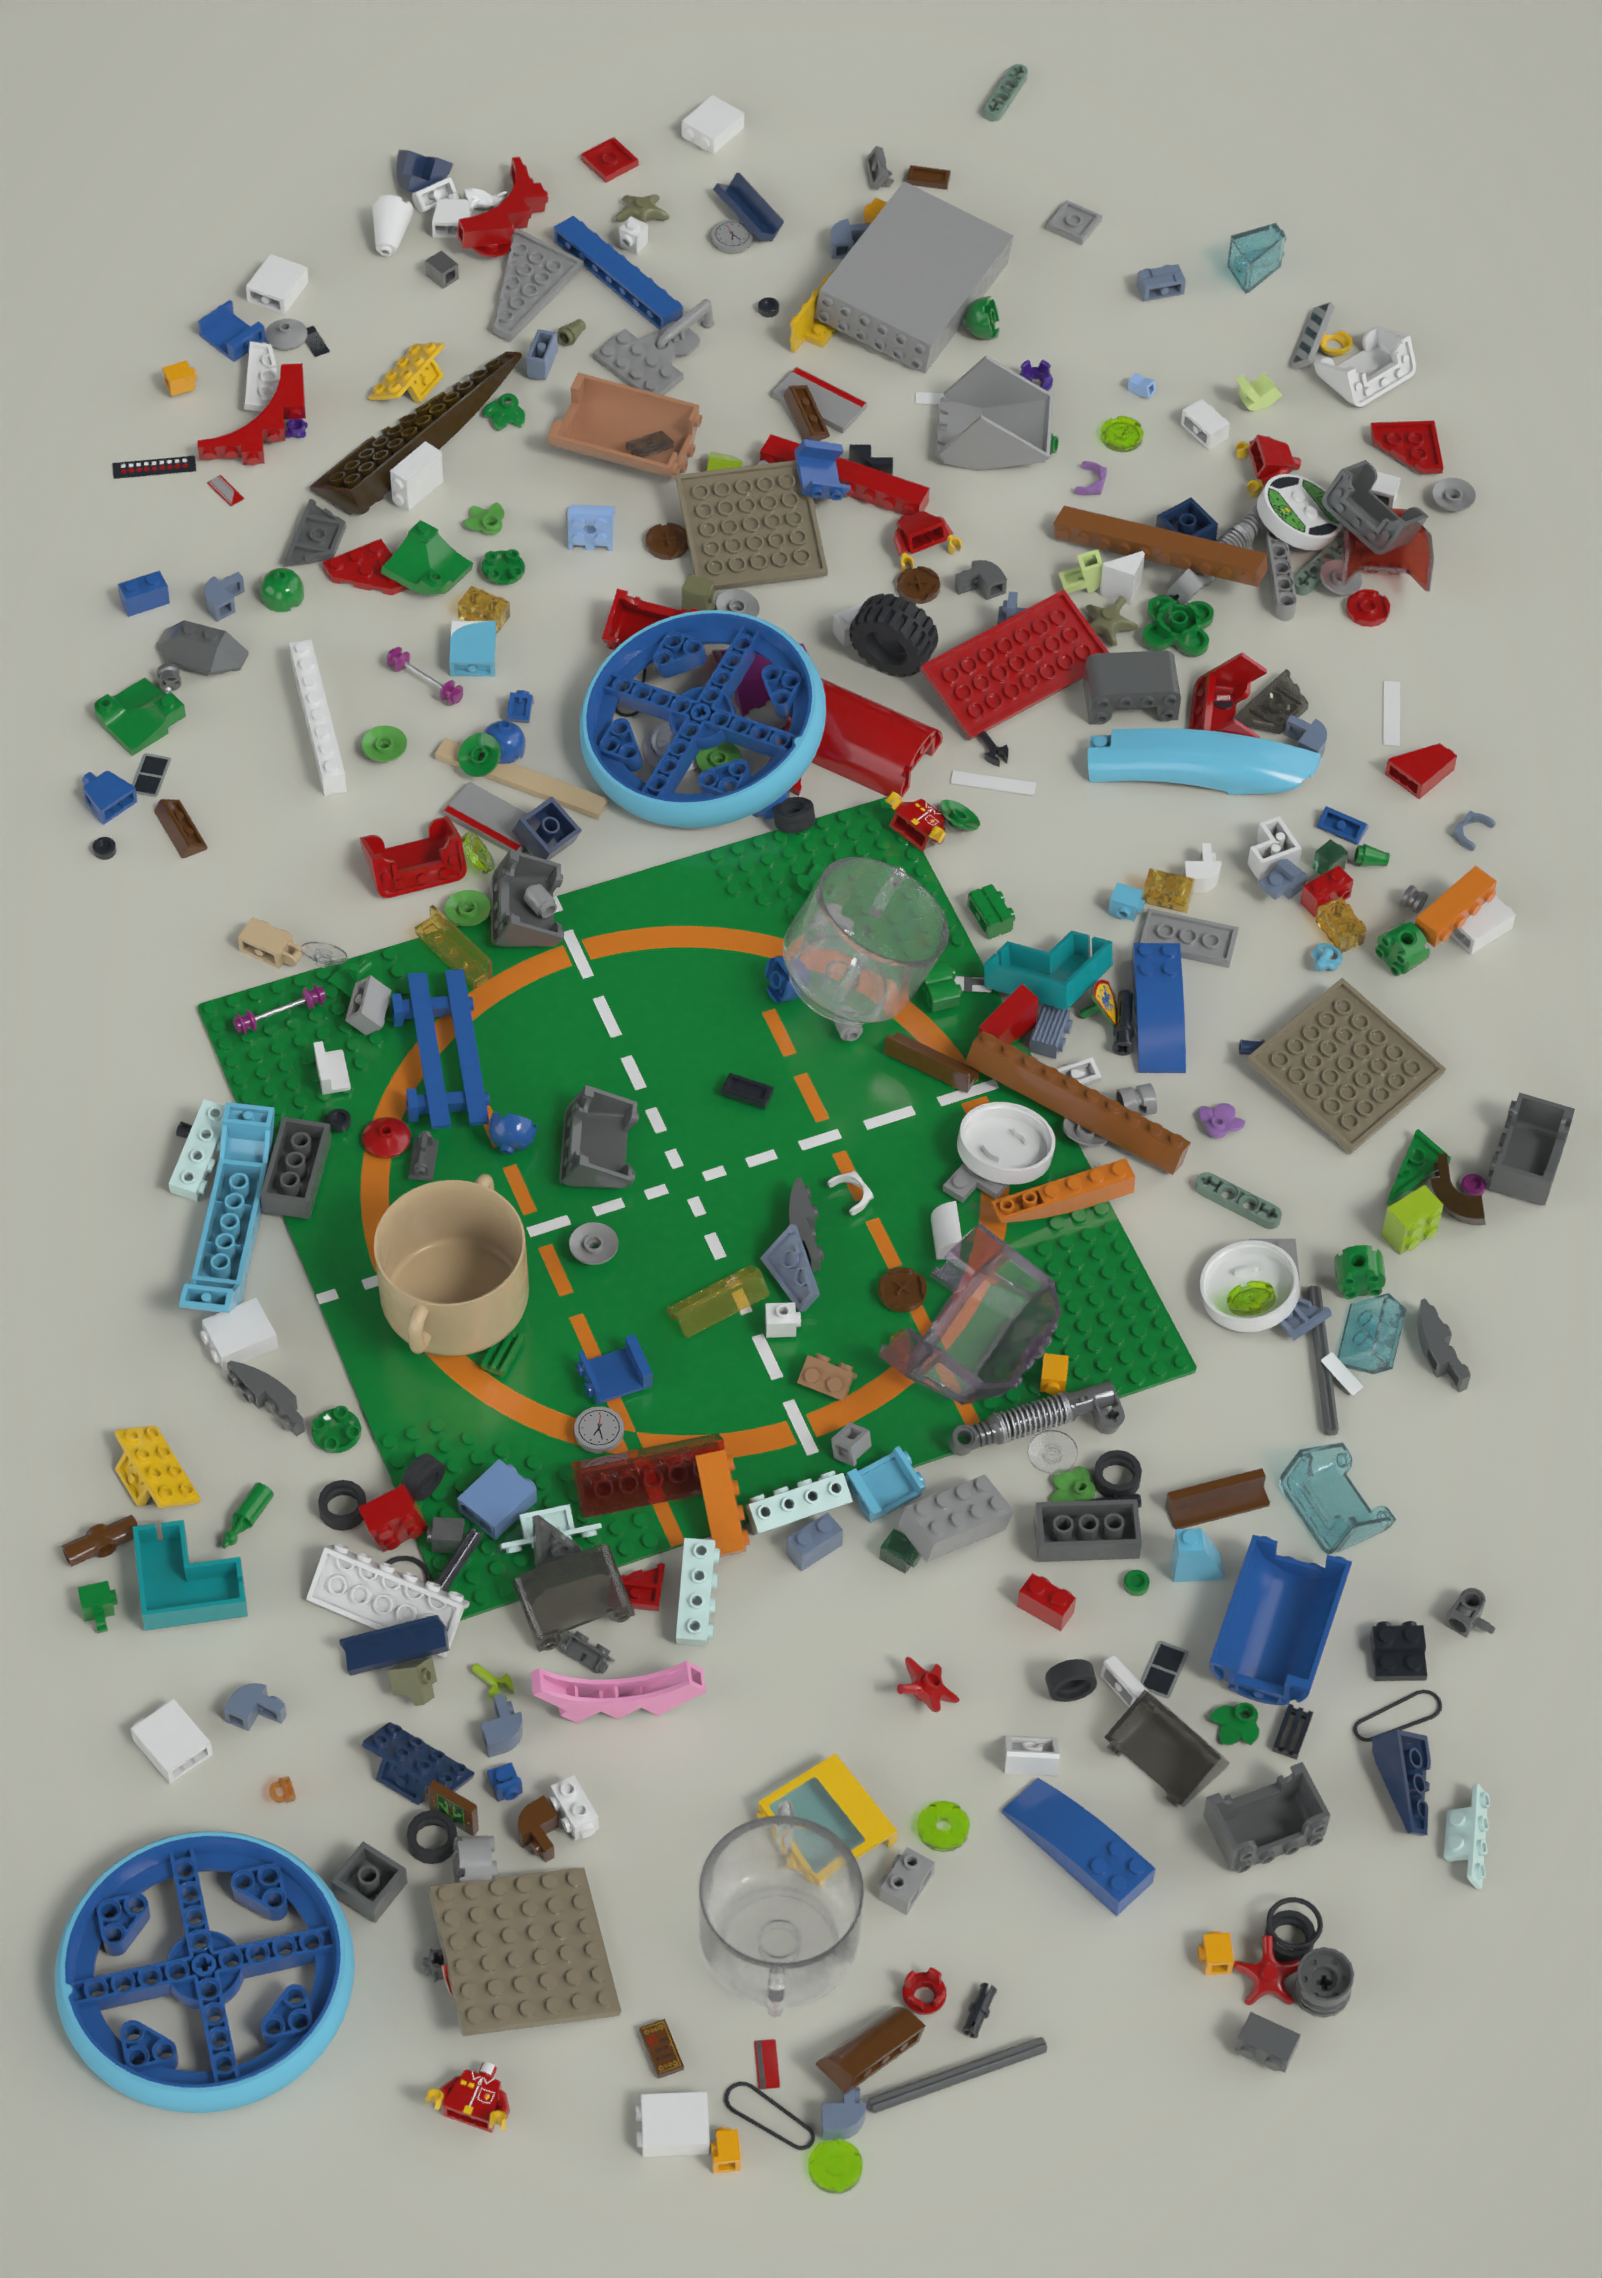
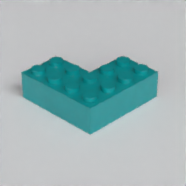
[984,930,1113,1010]
[133,1520,248,1631]

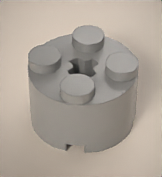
[453,1835,497,1883]

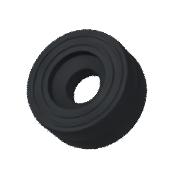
[773,797,815,833]
[400,1453,445,1501]

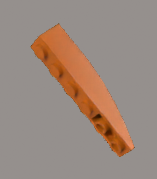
[991,1158,1135,1223]

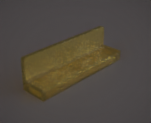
[415,905,492,990]
[667,1266,769,1338]

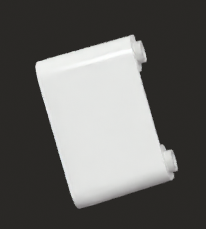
[1314,325,1416,407]

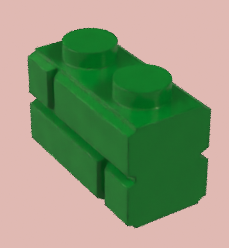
[967,884,1015,939]

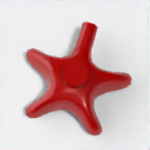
[897,1657,960,1712]
[1233,1936,1301,2006]

